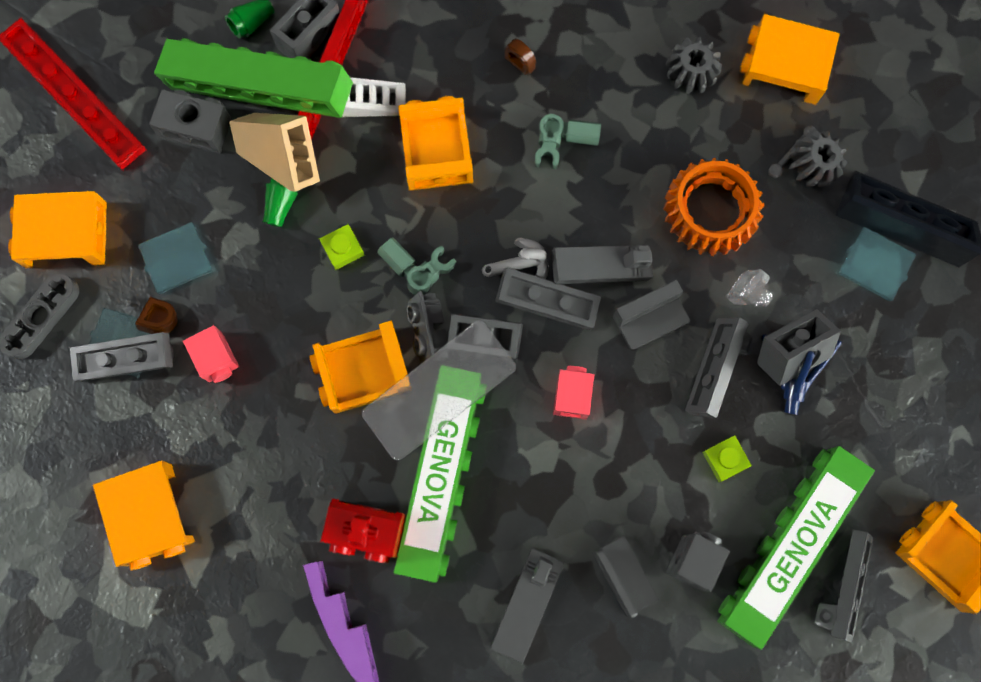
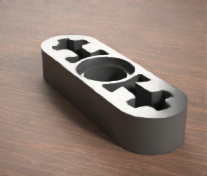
[0,273,79,359]

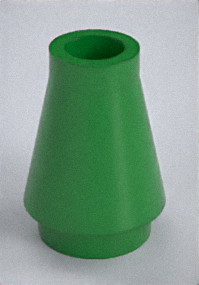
[225,0,275,39]
[262,178,298,228]

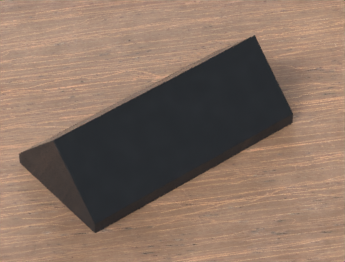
[836,171,981,267]

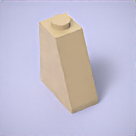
[229,113,320,192]

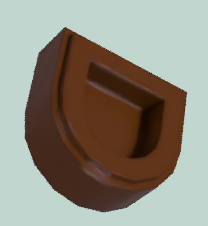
[505,39,536,76]
[135,297,178,334]

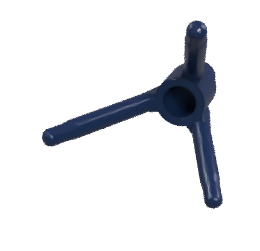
[761,334,842,415]

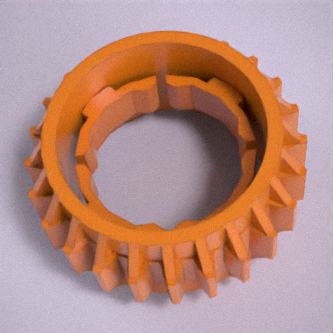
[663,158,764,256]

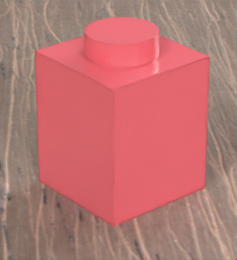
[183,325,239,383]
[553,366,595,420]

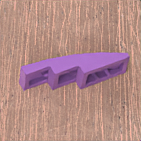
[303,561,379,682]

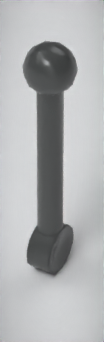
[768,126,816,178]

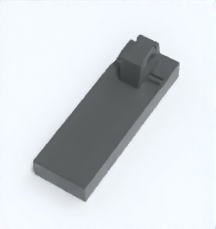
[551,245,653,284]
[495,268,601,330]
[685,317,753,418]
[70,332,174,382]
[815,529,873,642]
[490,548,565,663]

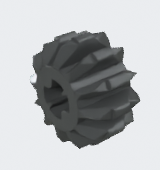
[666,36,722,94]
[788,130,848,187]

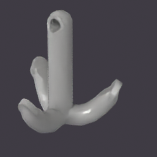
[482,238,549,279]

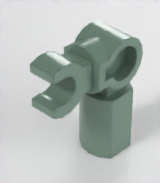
[535,114,601,169]
[377,237,456,295]

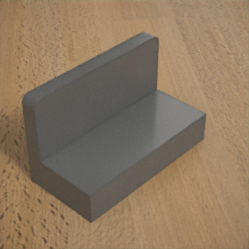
[613,280,690,351]
[592,536,659,618]

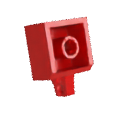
[320,498,407,563]

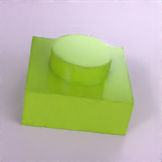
[319,224,365,270]
[702,435,752,483]

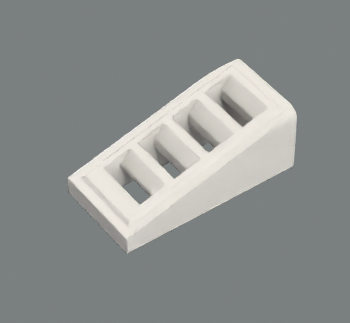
[342,78,406,117]

